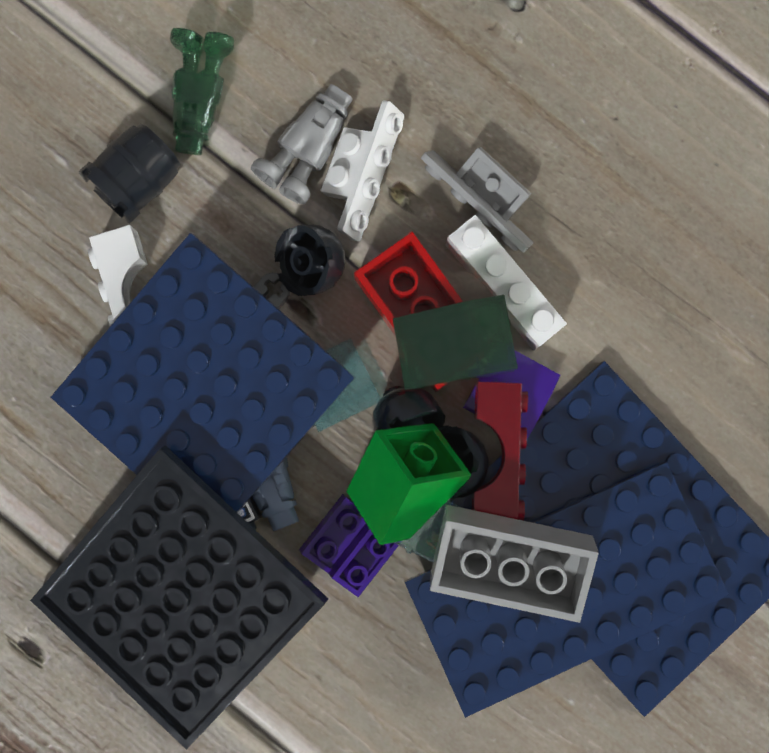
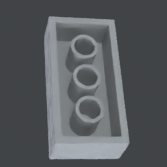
[430,505,599,623]

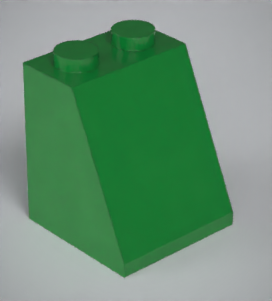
[346,423,471,545]

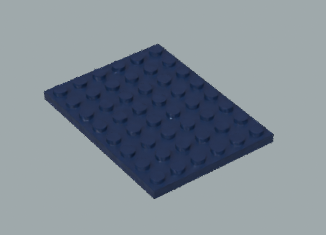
[449,361,769,717]

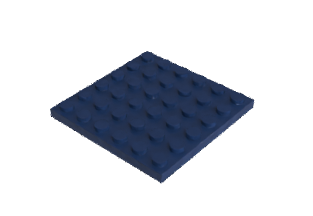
[50,233,356,513]

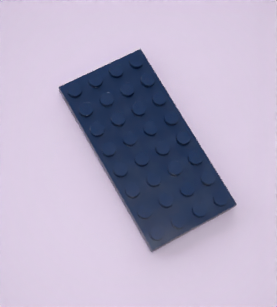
[404,462,729,718]

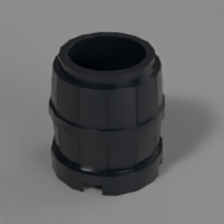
[79,123,181,224]

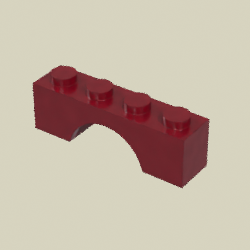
[472,382,528,521]

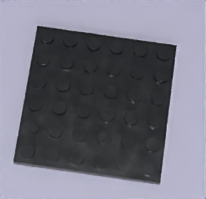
[30,446,329,750]

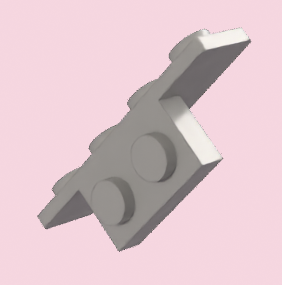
[421,147,534,253]

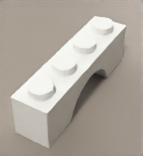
[445,215,567,351]
[88,225,148,326]

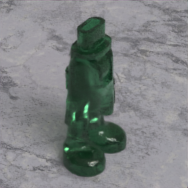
[170,28,235,155]

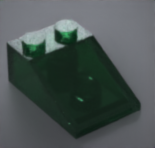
[392,295,518,391]

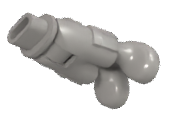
[251,84,353,204]

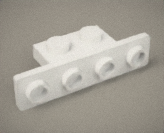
[321,100,404,242]

